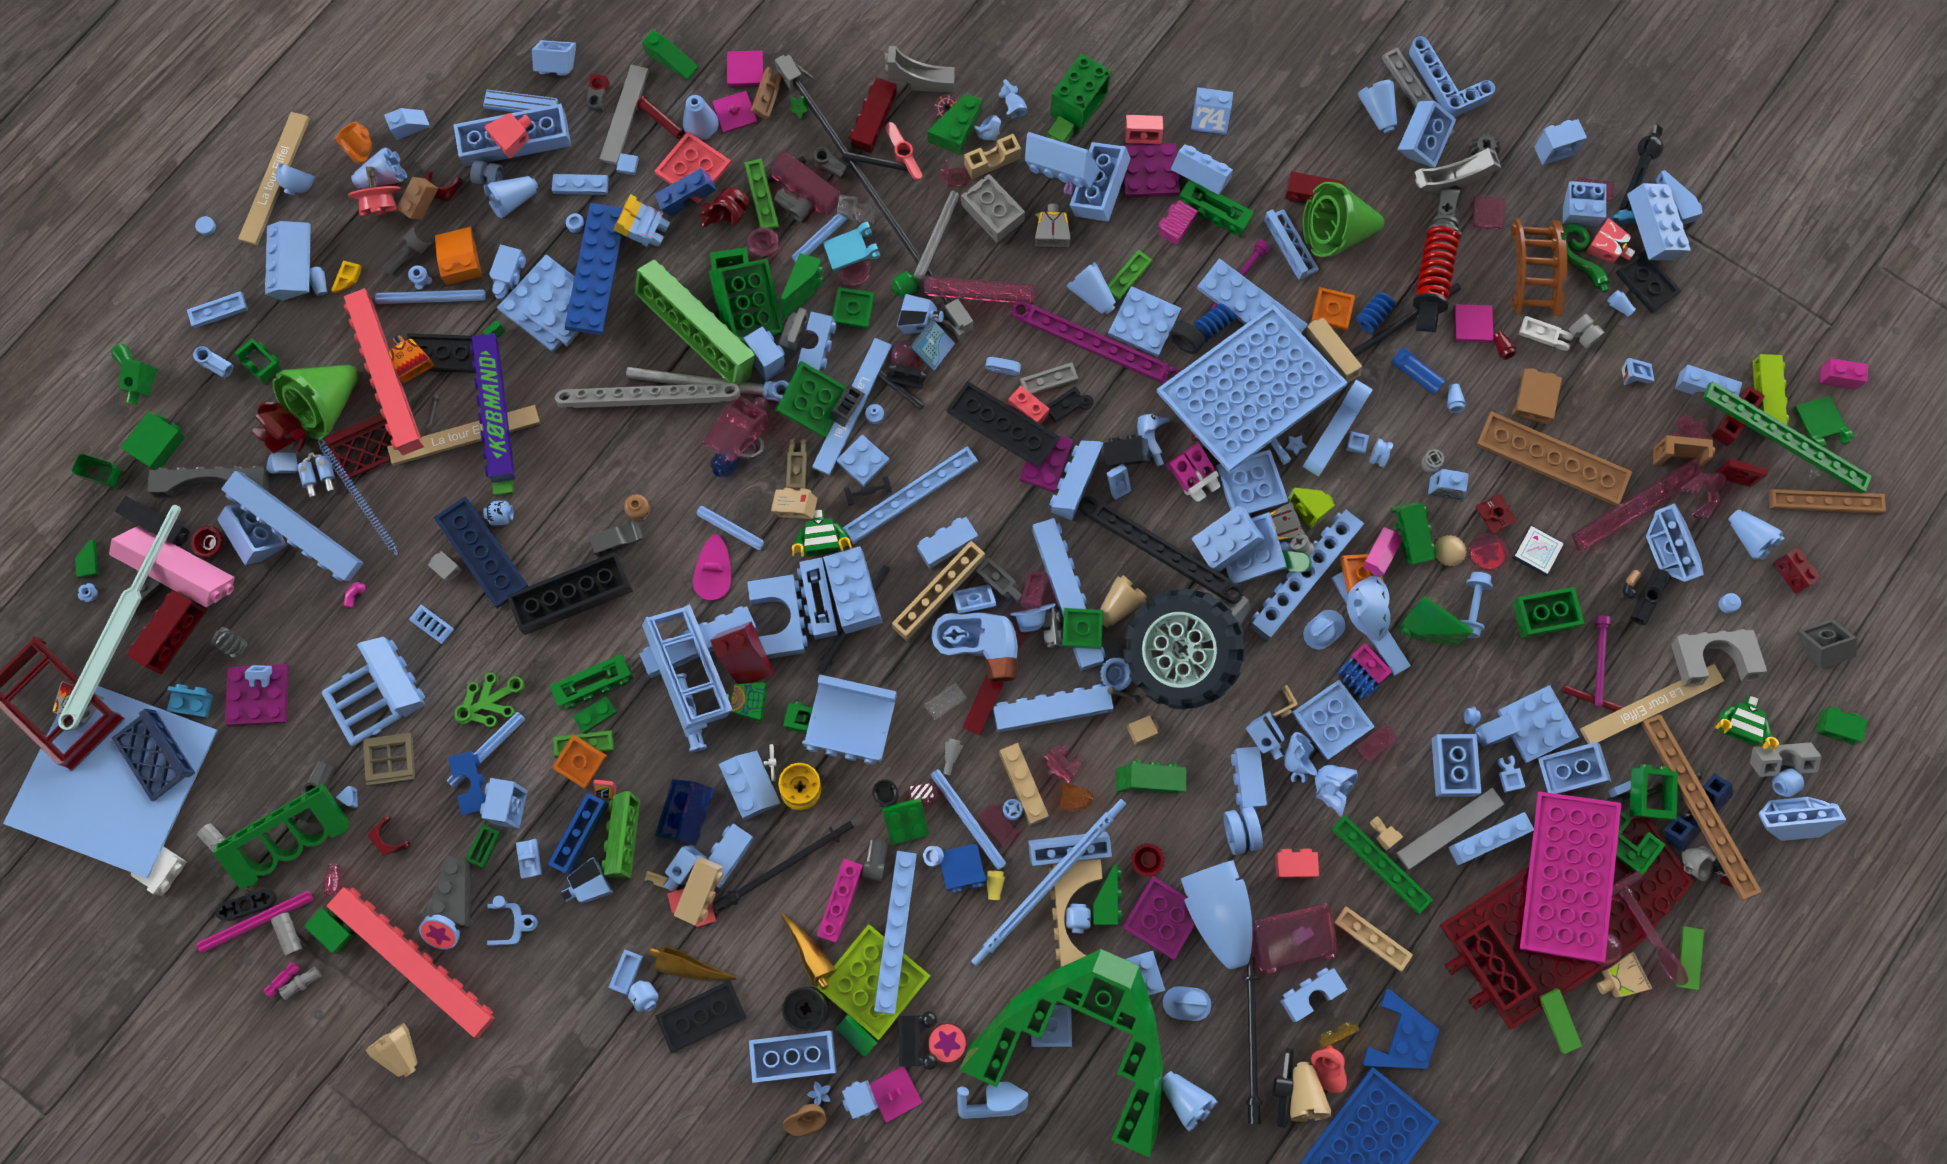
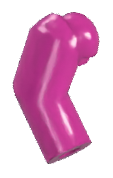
[343,582,365,608]

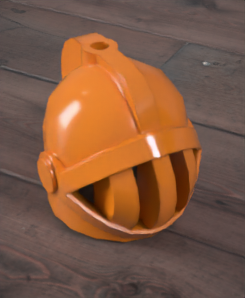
[334,121,372,164]

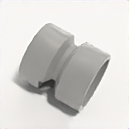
[1568,314,1605,349]

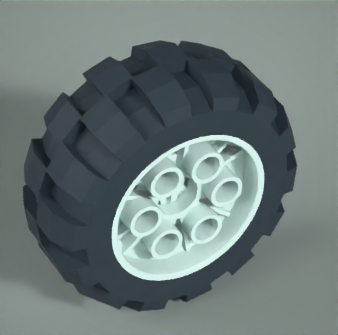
[1123,589,1246,710]

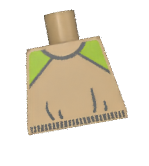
[1597,952,1652,997]

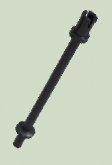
[712,821,854,914]
[1242,956,1262,1124]

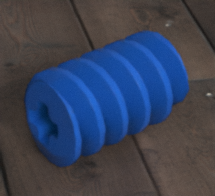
[1356,292,1396,334]
[1194,303,1236,342]
[1337,657,1380,700]

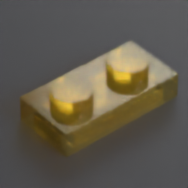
[1317,1022,1360,1049]

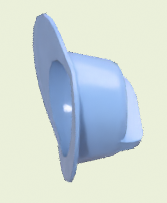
[1010,603,1055,632]
[1303,610,1345,650]
[1163,986,1211,1021]

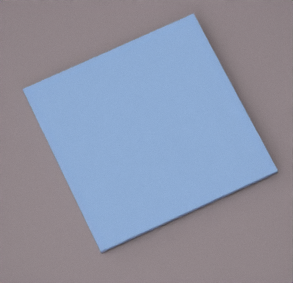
[3,686,218,878]

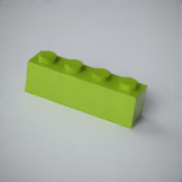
[1752,354,1789,425]

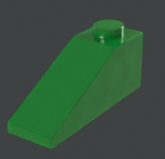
[642,29,698,81]

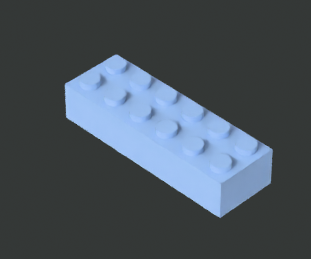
[454,104,571,167]

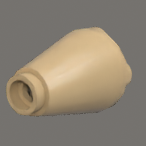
[1100,575,1147,628]

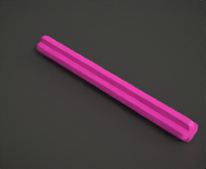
[196,891,313,953]

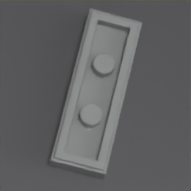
[1020,362,1079,395]

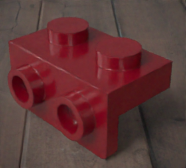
[1773,547,1821,594]

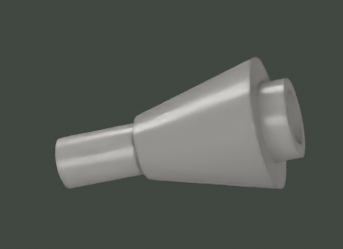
[943,738,963,775]

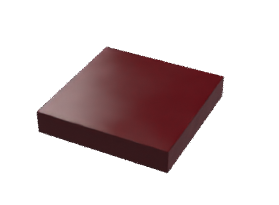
[1714,459,1768,487]

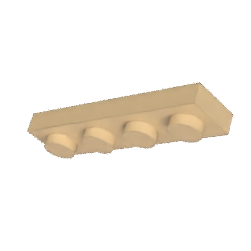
[1334,906,1413,972]

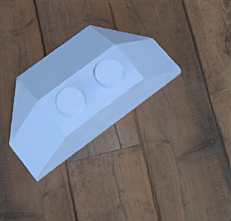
[1646,504,1704,582]
[1759,797,1846,841]

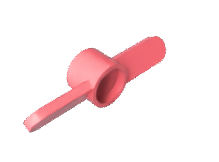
[886,122,923,181]

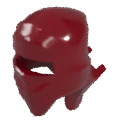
[700,187,749,227]

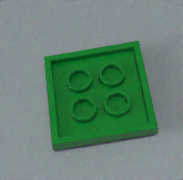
[775,361,847,438]

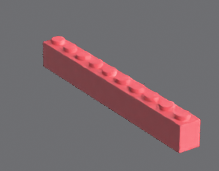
[344,288,424,456]
[327,887,496,1038]

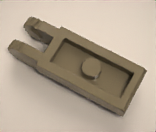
[786,439,807,490]

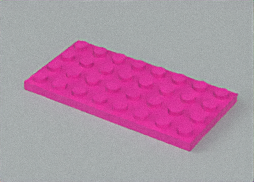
[1520,791,1621,964]

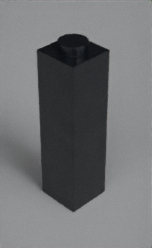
[115,495,190,547]

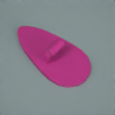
[693,534,731,601]

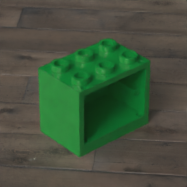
[1050,53,1112,133]

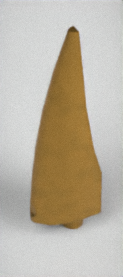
[781,913,836,990]
[648,945,737,980]

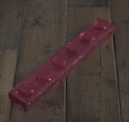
[924,275,1034,304]

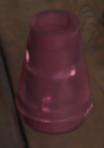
[322,864,343,895]

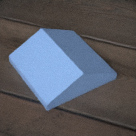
[953,584,996,614]

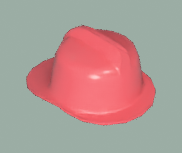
[1311,1045,1347,1093]

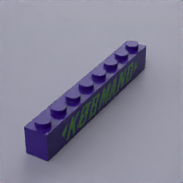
[470,333,515,483]

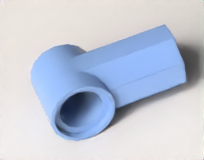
[193,346,234,379]

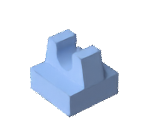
[245,665,272,687]

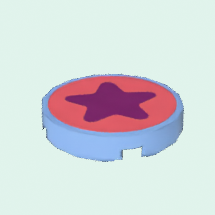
[419,915,460,949]

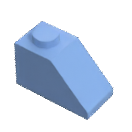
[384,108,430,140]

